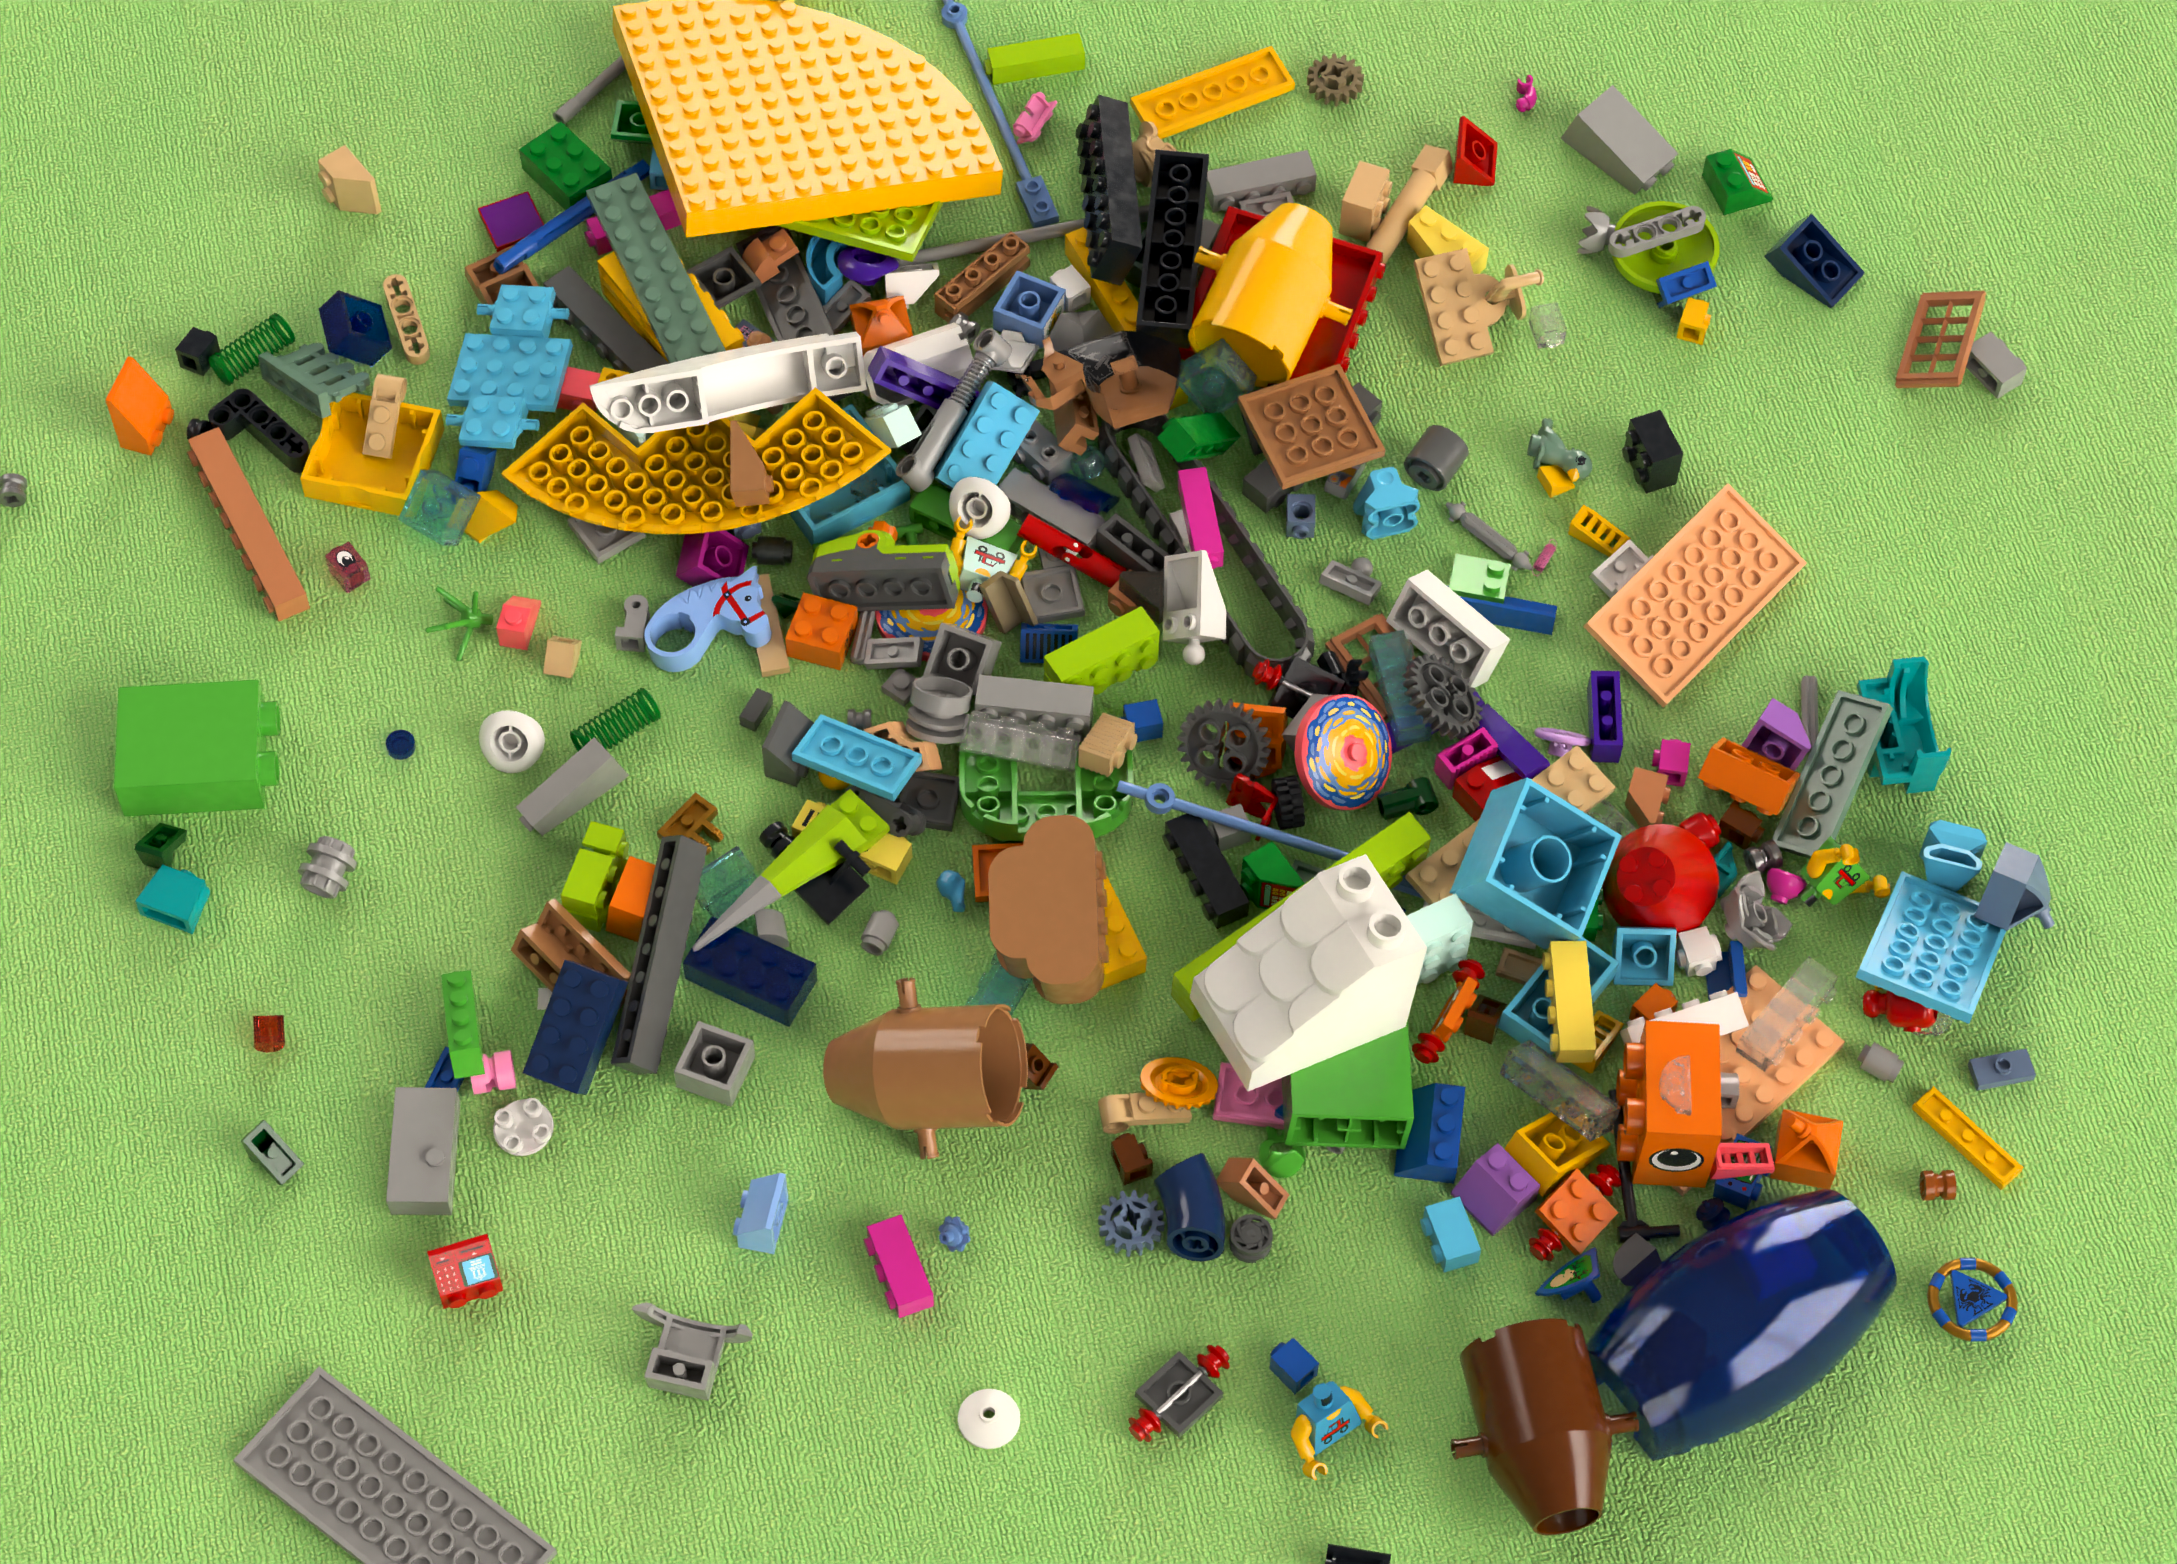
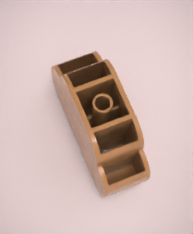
[988,815,1109,1004]

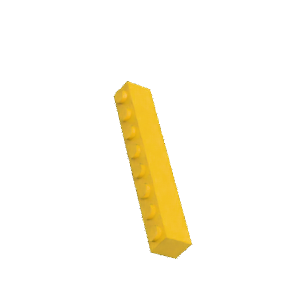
[1065,227,1189,410]

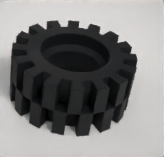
[1271,775,1305,830]

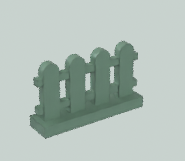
[258,343,370,419]

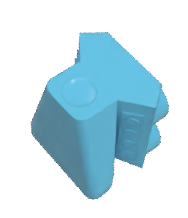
[1353,467,1420,540]
[1919,820,1987,893]

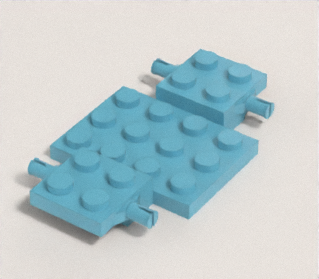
[445,284,573,449]

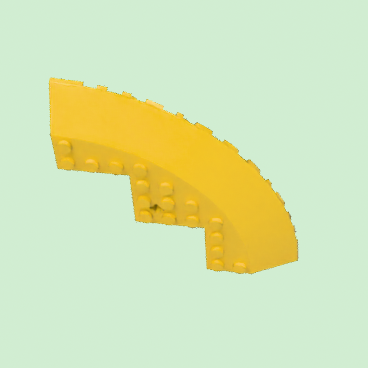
[501,387,892,534]

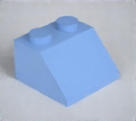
[733,1173,789,1254]

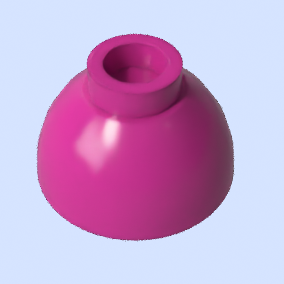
[1767,868,1807,905]

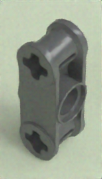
[845,786,926,837]

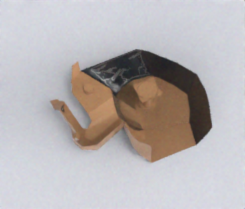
[1013,331,1181,429]

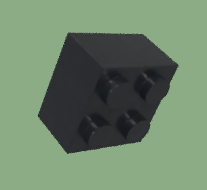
[1622,410,1683,493]

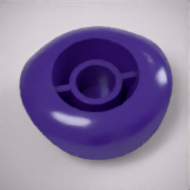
[837,246,900,286]

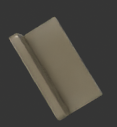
[979,571,1038,634]

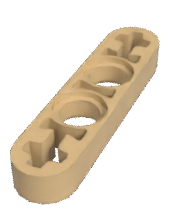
[383,274,430,365]

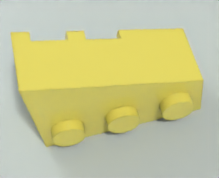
[1406,205,1489,274]

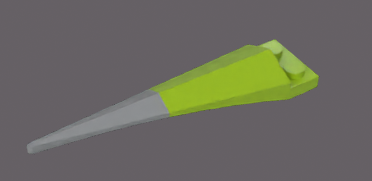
[693,789,890,951]

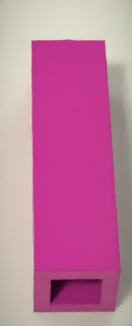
[584,189,681,256]
[1178,467,1224,569]

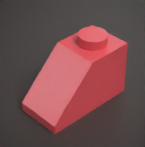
[496,596,541,650]

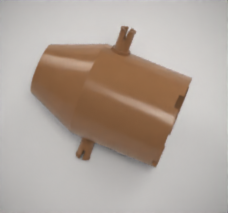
[823,977,1028,1159]

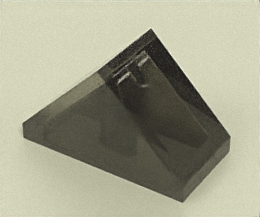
[1119,571,1164,624]

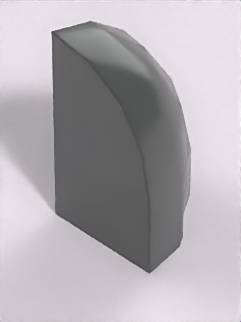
[1613,1233,1663,1287]

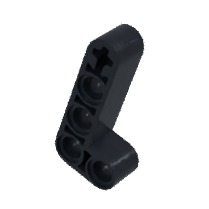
[208,388,310,473]

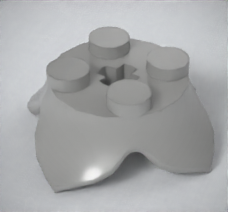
[1720,871,1793,951]

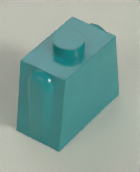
[135,864,210,934]

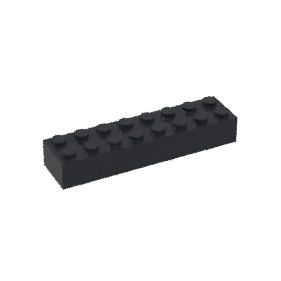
[1076,94,1143,286]
[1136,149,1209,349]

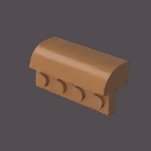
[511,899,631,1009]

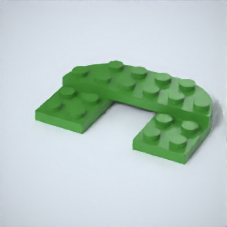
[959,742,1134,841]

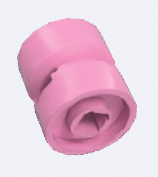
[470,1050,516,1095]

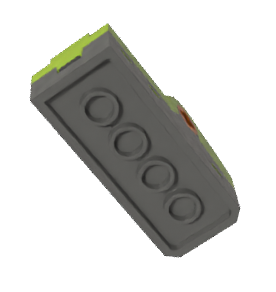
[807,521,961,611]

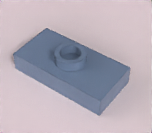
[1968,1048,2036,1091]

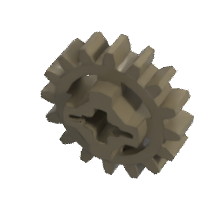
[1307,53,1364,106]

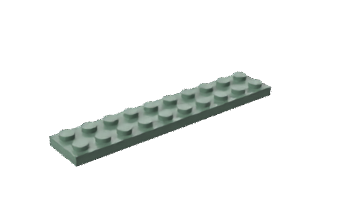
[586,173,726,363]

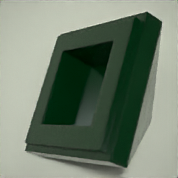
[771,593,800,619]

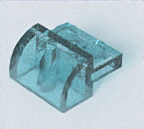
[696,846,757,922]

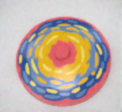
[875,589,988,662]
[1294,694,1392,811]

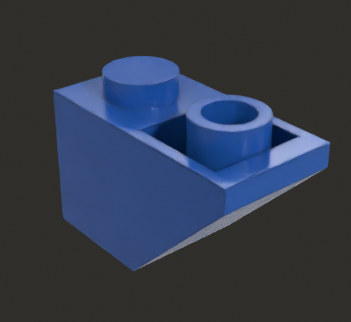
[451,446,497,506]

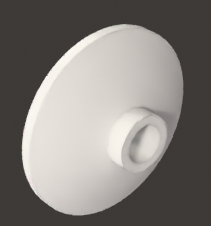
[958,1389,1020,1449]

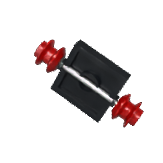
[1252,655,1345,719]

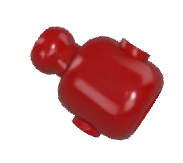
[1863,990,1938,1032]

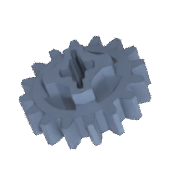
[1098,1190,1165,1257]

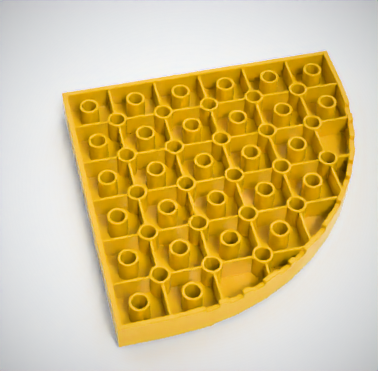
[613,0,1003,238]

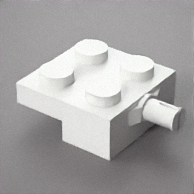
[1589,539,1654,598]

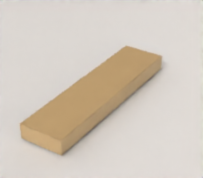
[756,573,790,677]

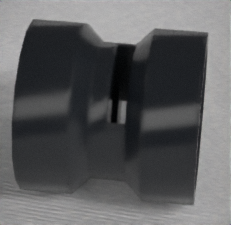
[759,822,795,859]

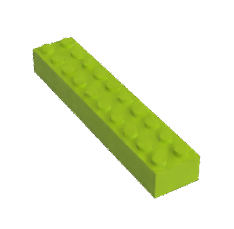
[1171,812,1431,1022]

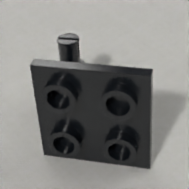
[794,839,871,925]

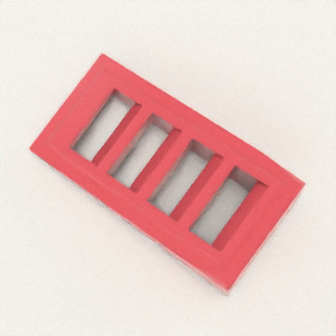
[1709,1143,1775,1179]

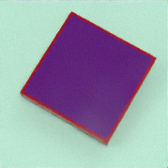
[478,191,544,252]

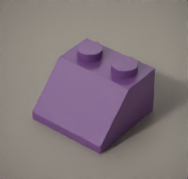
[1741,698,1811,771]
[1451,1143,1540,1237]

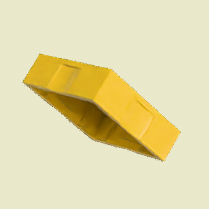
[300,393,445,519]

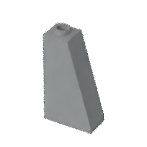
[516,737,629,836]

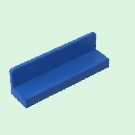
[1446,585,1557,635]

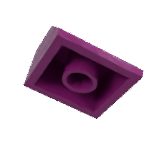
[675,530,749,587]

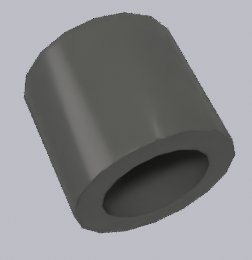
[1404,425,1469,491]

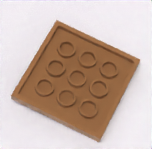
[1238,364,1385,490]

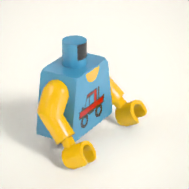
[1291,1381,1388,1481]

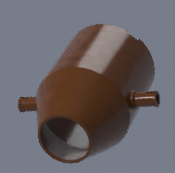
[1450,1318,1639,1535]

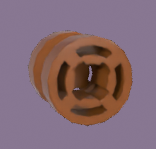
[1920,1170,1956,1201]

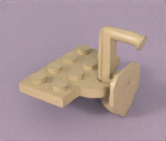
[1413,248,1544,366]

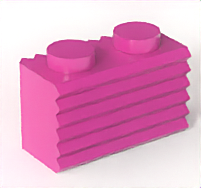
[1434,727,1498,790]

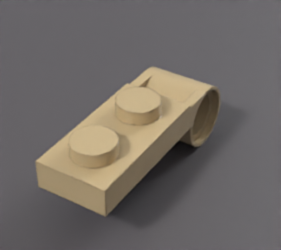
[362,373,407,459]
[1098,1092,1192,1134]

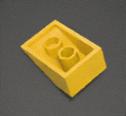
[1505,1103,1611,1197]

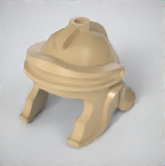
[1132,121,1177,187]

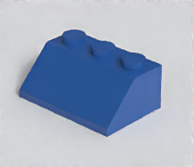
[1394,1083,1466,1184]

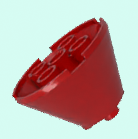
[1602,824,1719,939]

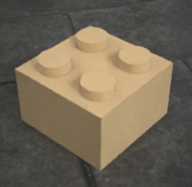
[1339,161,1393,242]

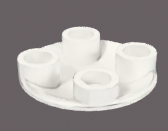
[493,1098,554,1156]

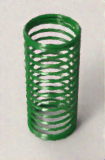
[209,313,295,386]
[570,688,661,751]

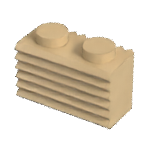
[1078,712,1137,777]

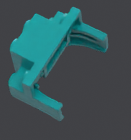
[1857,656,1951,794]

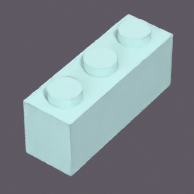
[863,402,922,448]

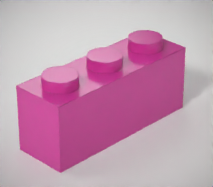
[863,1215,934,1318]

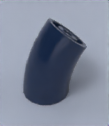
[1154,1153,1225,1262]

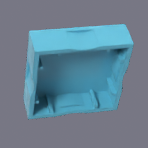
[789,404,910,545]

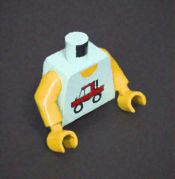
[950,516,1037,603]

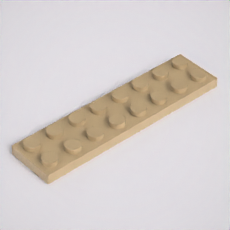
[1405,745,1616,906]

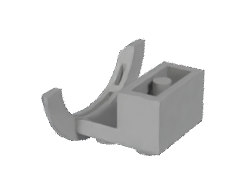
[632,1302,753,1401]

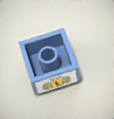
[993,270,1066,348]

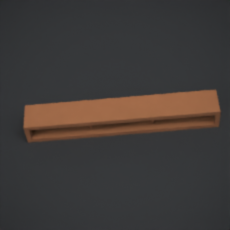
[187,427,310,621]

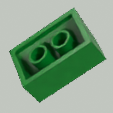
[611,100,653,145]

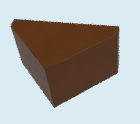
[1464,994,1508,1044]

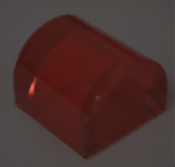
[253,1015,285,1053]

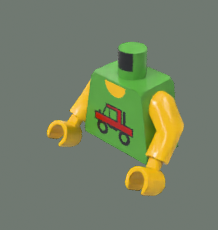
[1798,836,1891,907]

